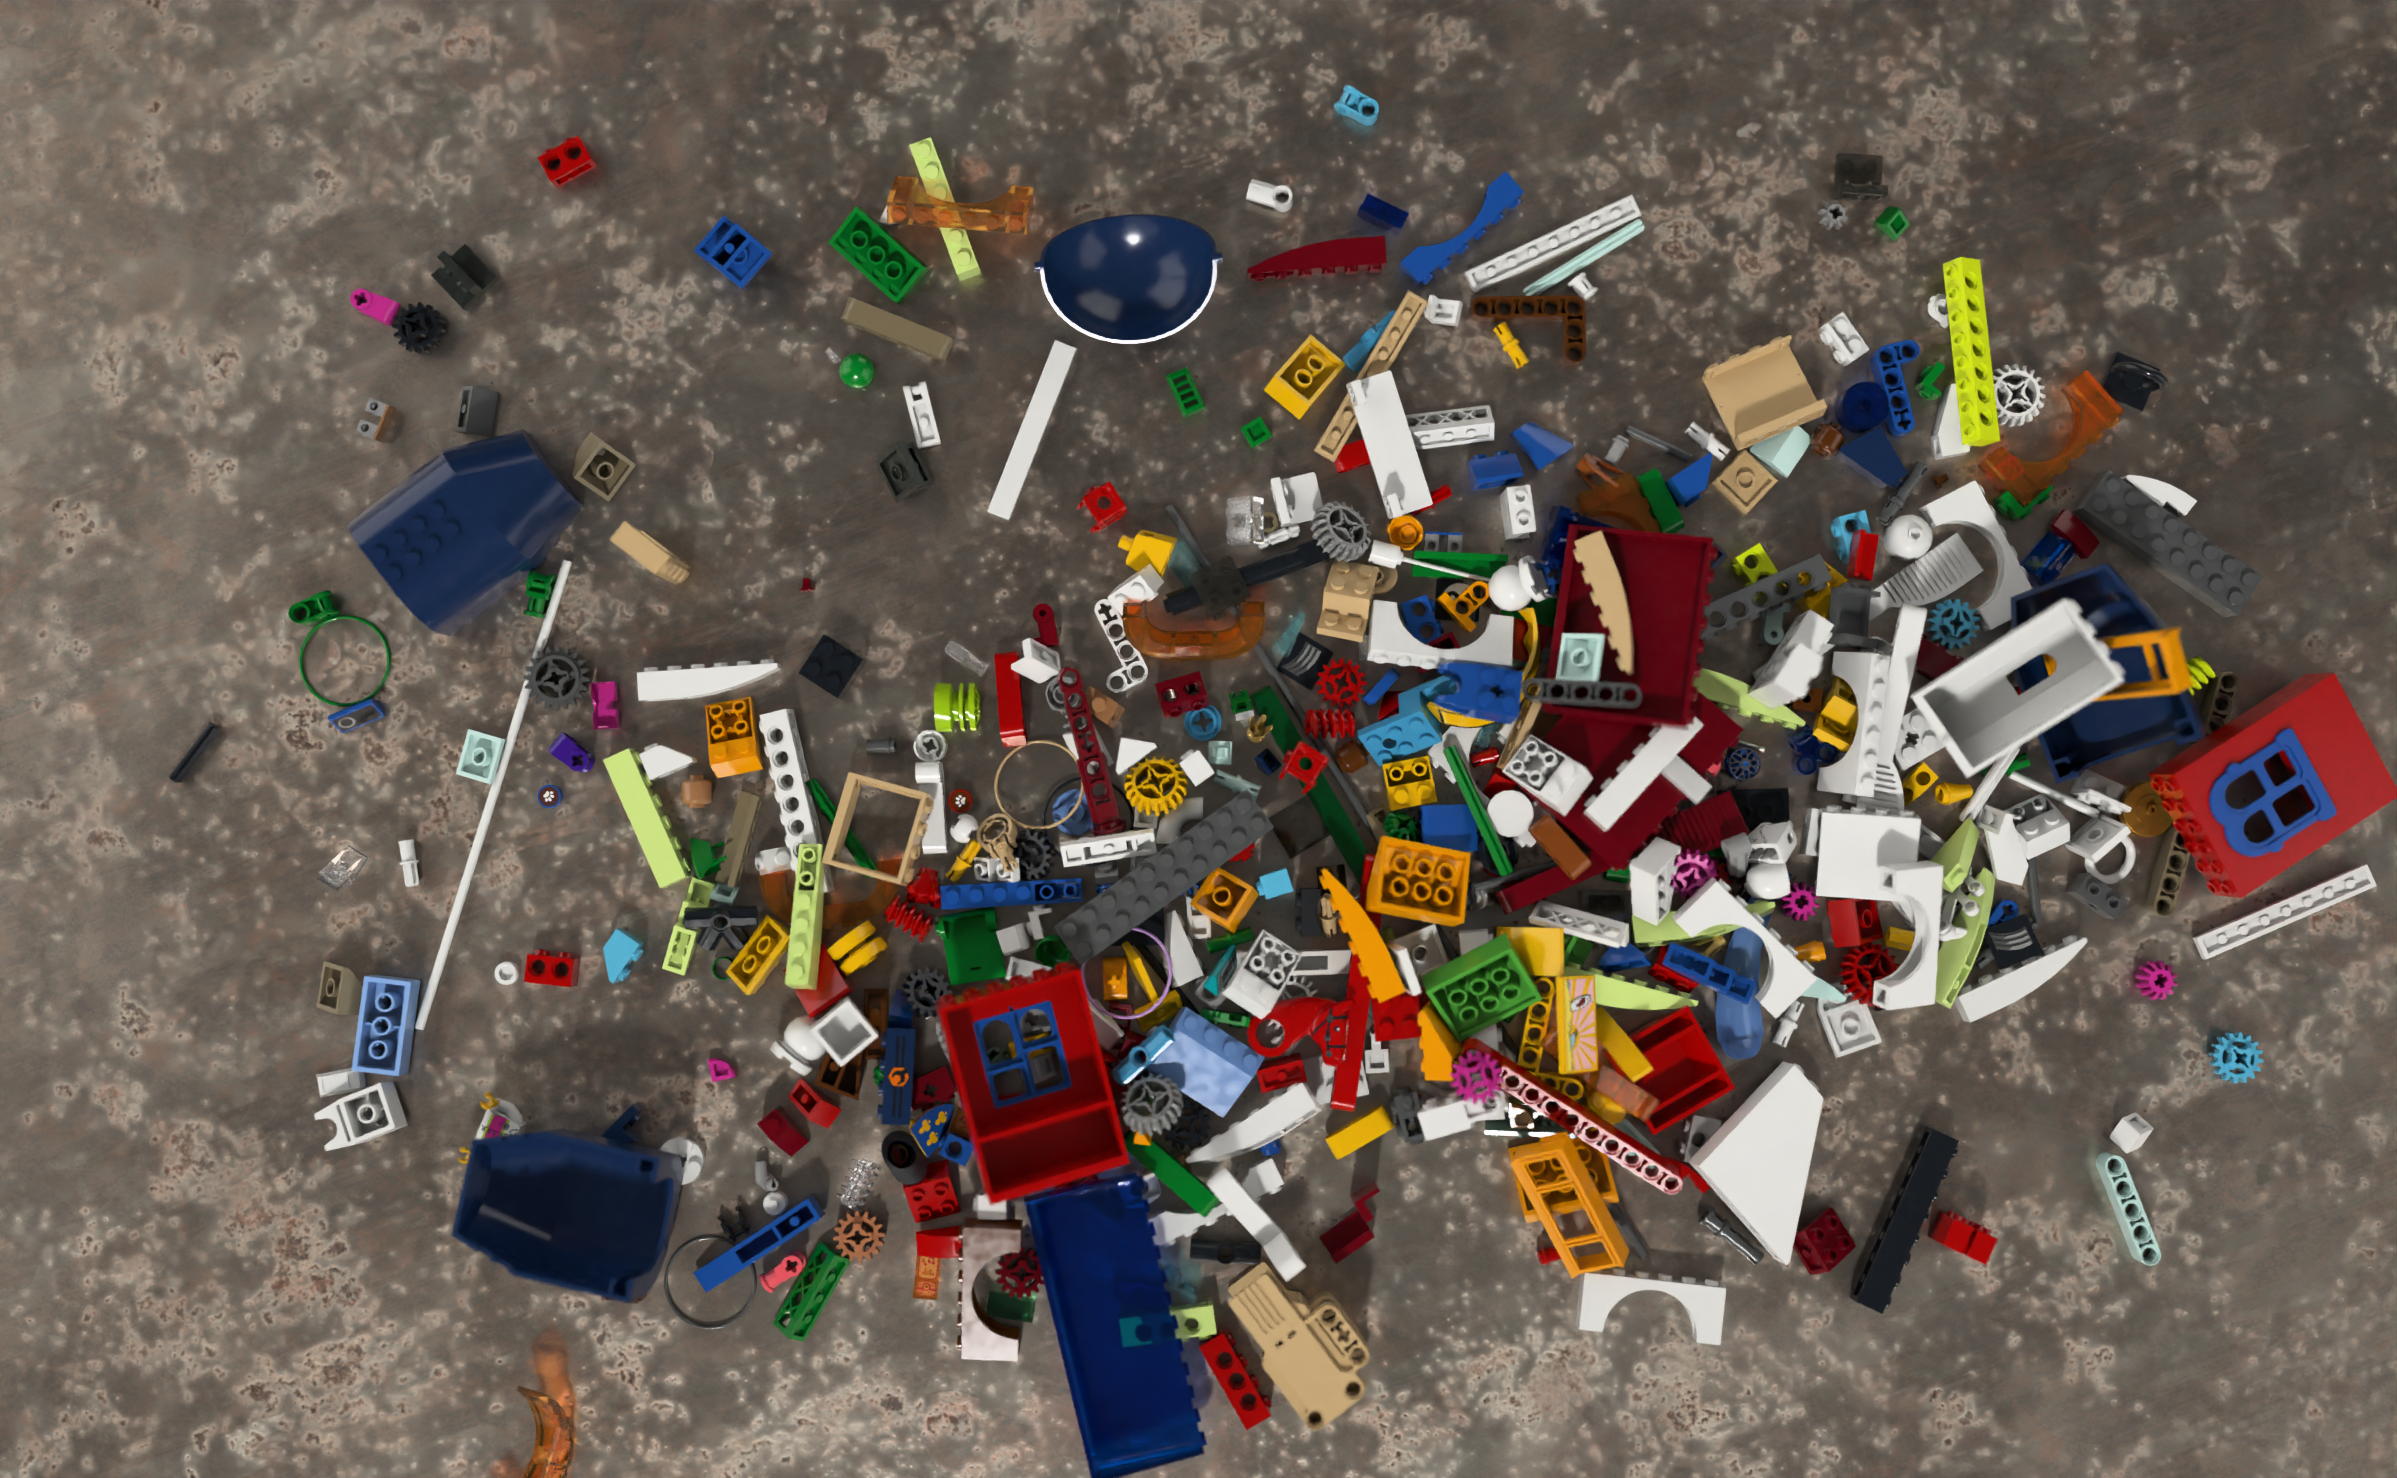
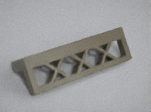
[715,791,765,887]

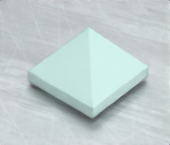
[709,881,740,905]

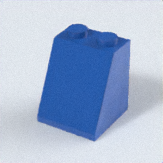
[1417,804,1481,851]

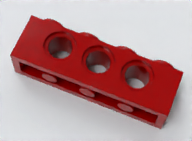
[1199,1328,1273,1430]

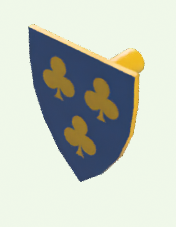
[907,1103,954,1158]

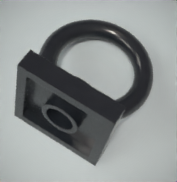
[2097,351,2168,413]

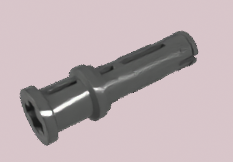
[1698,1206,1764,1265]

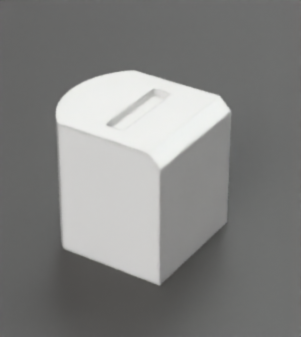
[996,922,1033,956]

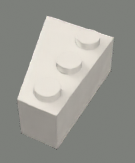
[1629,837,1681,926]

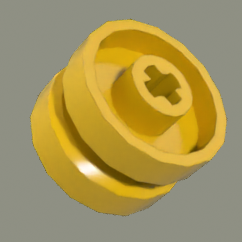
[827,920,888,977]

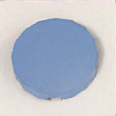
[1052,789,1097,836]

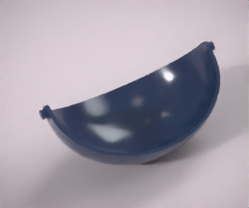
[1034,214,1223,344]

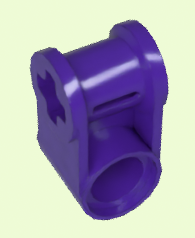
[547,731,595,772]

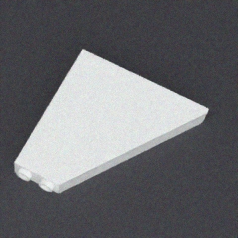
[1688,1061,1824,1265]

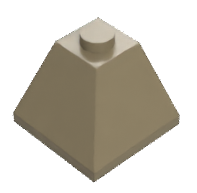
[572,432,636,502]
[317,961,363,1016]

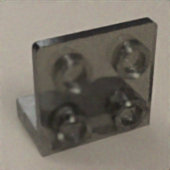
[1834,153,1888,202]

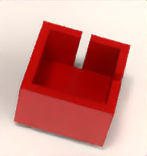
[1928,1211,1998,1265]

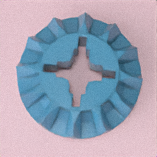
[1184,705,1222,741]

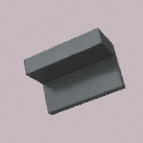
[455,385,498,438]

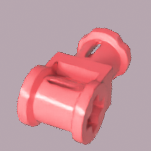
[759,1251,806,1293]

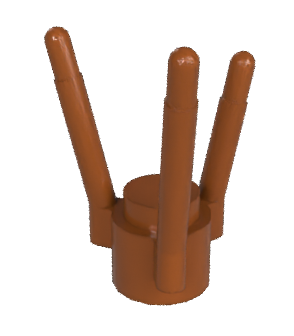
[1576,453,1625,510]

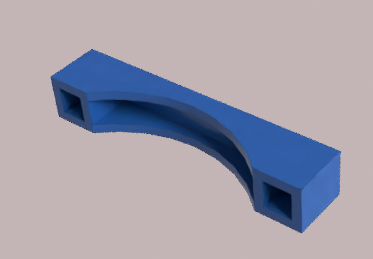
[1399,171,1524,287]

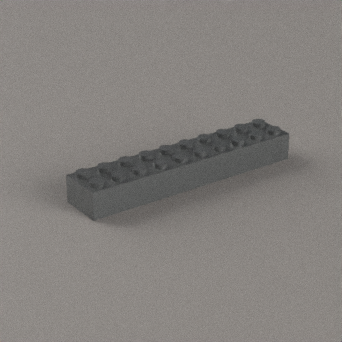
[1054,789,1274,966]

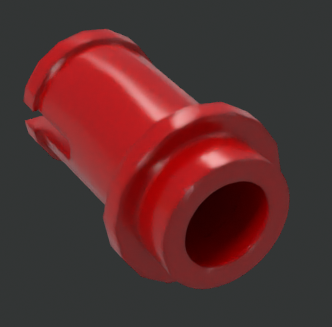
[1469,745,1500,768]
[1537,1246,1561,1266]

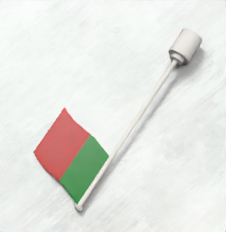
[1367,539,1559,663]

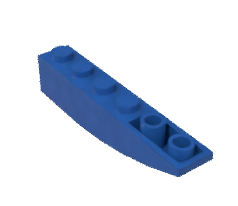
[940,878,1083,910]
[694,1194,825,1292]

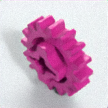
[1670,849,1717,898]
[1450,1051,1504,1105]

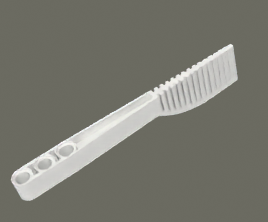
[1751,533,1984,680]
[1856,604,1927,813]

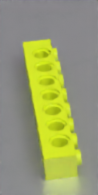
[1943,257,2000,447]

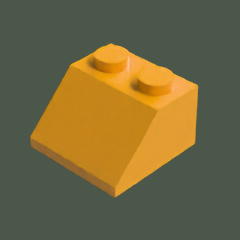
[1190,867,1259,934]

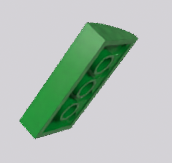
[828,206,930,304]

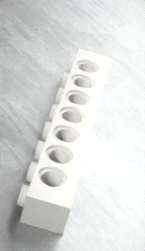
[759,709,835,893]

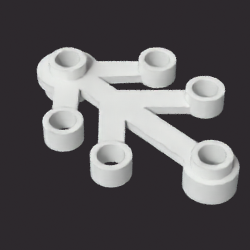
[1939,865,1985,941]

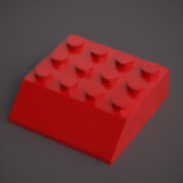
[1601,1005,1735,1135]

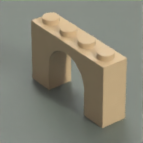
[610,521,691,585]

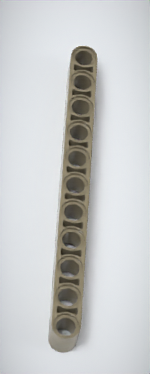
[2144,671,2240,917]

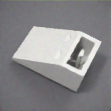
[1502,734,1593,816]
[1222,929,1302,1020]

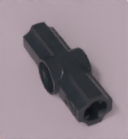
[1190,1238,1262,1265]

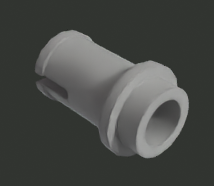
[1604,435,1630,466]

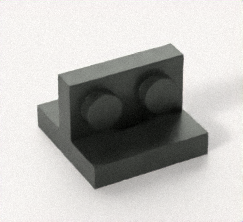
[431,244,499,310]
[875,441,934,503]

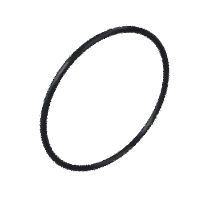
[1042,777,1134,866]

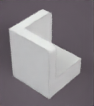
[2110,1112,2154,1154]

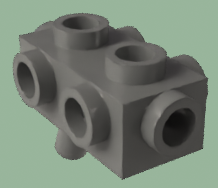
[1389,1086,1425,1145]

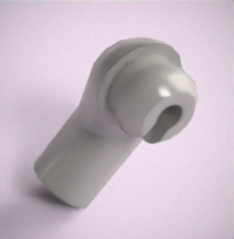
[755,1160,779,1192]

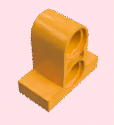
[1436,581,1489,634]

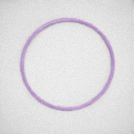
[1081,927,1172,1019]

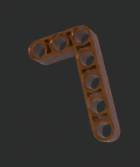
[1469,295,1586,367]

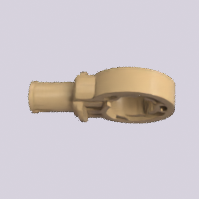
[977,813,1018,872]

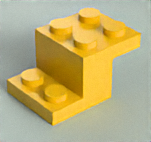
[1813,675,1858,753]

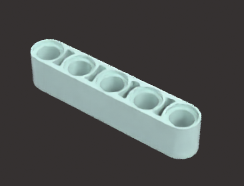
[2096,1152,2161,1266]

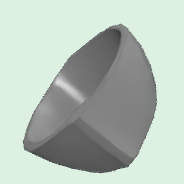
[1045,676,1080,711]

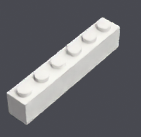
[1583,717,1704,832]

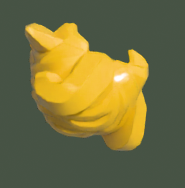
[1580,1081,1637,1125]

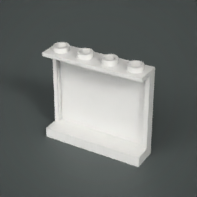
[1814,805,1921,902]

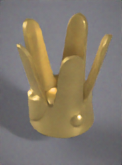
[1247,714,1273,743]
[1691,933,1726,958]

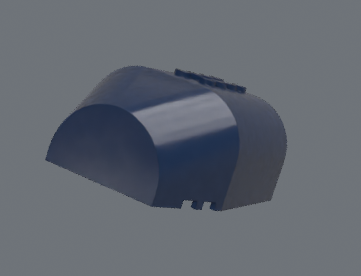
[348,430,583,636]
[2011,562,2206,784]
[452,1128,682,1303]

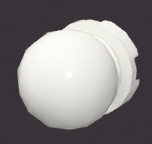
[1488,555,1548,611]
[770,1014,827,1076]

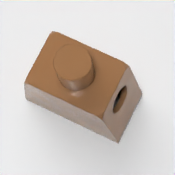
[1076,686,1126,729]

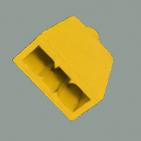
[1118,530,1178,578]

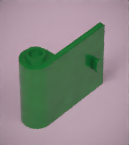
[935,907,1006,986]

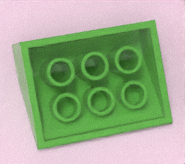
[1422,933,1543,1042]

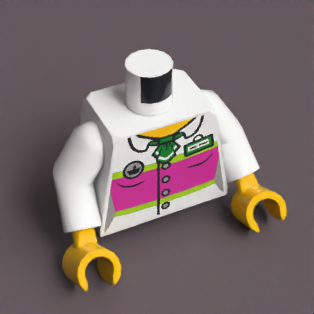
[457,1092,527,1164]

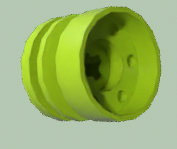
[934,682,981,732]

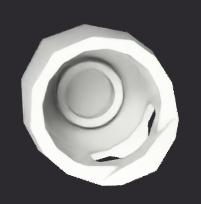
[1744,863,1790,900]

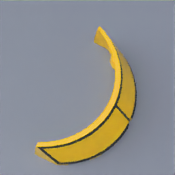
[1426,607,1541,728]

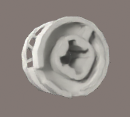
[913,730,948,762]

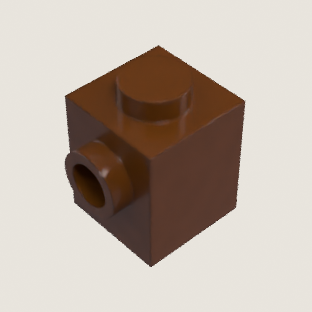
[1785,687,1823,713]

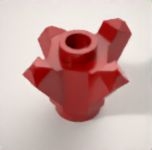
[906,868,941,908]

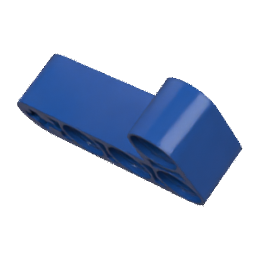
[1870,340,1920,437]

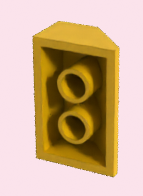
[726,915,791,995]

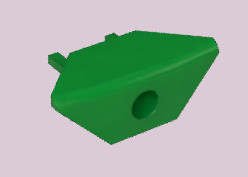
[690,838,727,879]

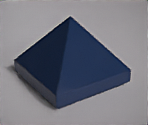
[1254,748,1282,776]

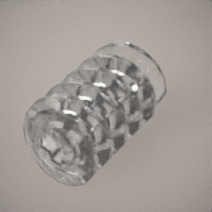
[836,1158,882,1211]

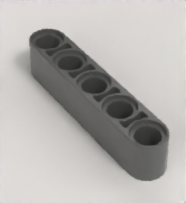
[1522,678,1643,709]

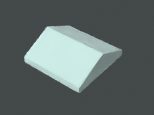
[1748,426,1811,478]
[1556,633,1605,682]
[456,729,505,785]

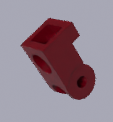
[1033,603,1060,648]

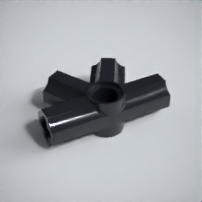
[684,902,758,951]

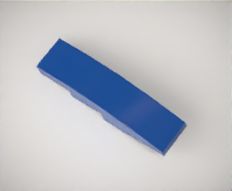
[1662,942,1756,1005]

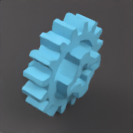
[1927,599,1980,650]
[2208,1032,2264,1084]

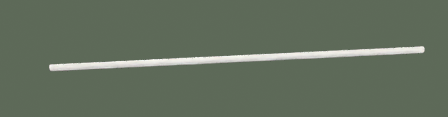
[414,559,572,1030]

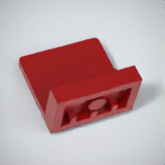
[903,1159,961,1223]

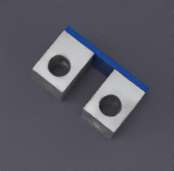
[1423,531,1462,553]

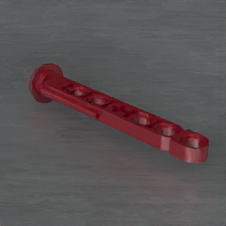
[1057,666,1126,837]

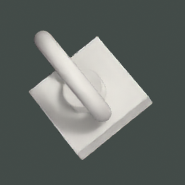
[2064,813,2136,884]

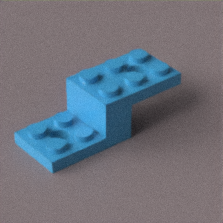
[1358,675,1457,767]

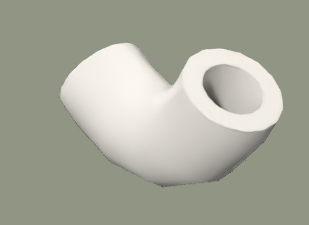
[1156,797,1203,844]

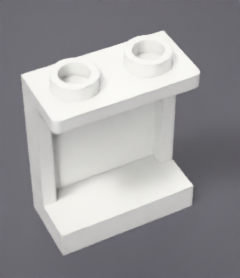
[1499,485,1536,541]

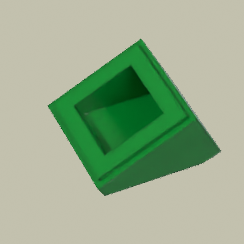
[1874,206,1910,241]

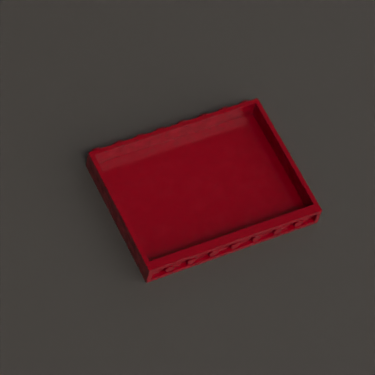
[1542,524,1718,730]
[1508,691,1744,872]

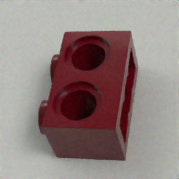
[1155,671,1209,718]

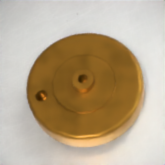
[2118,781,2173,837]

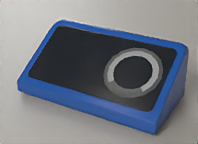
[328,699,385,733]

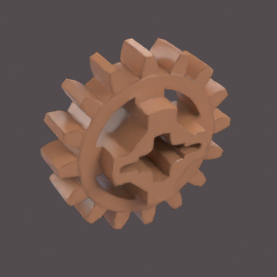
[833,1209,886,1263]

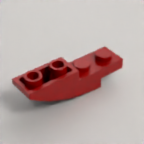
[915,1225,963,1258]

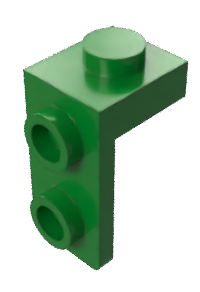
[1993,485,2054,521]

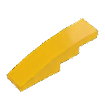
[1596,1007,1653,1083]

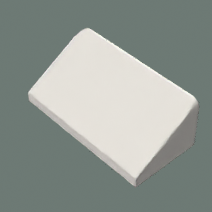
[1660,755,1712,804]

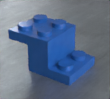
[694,215,773,290]

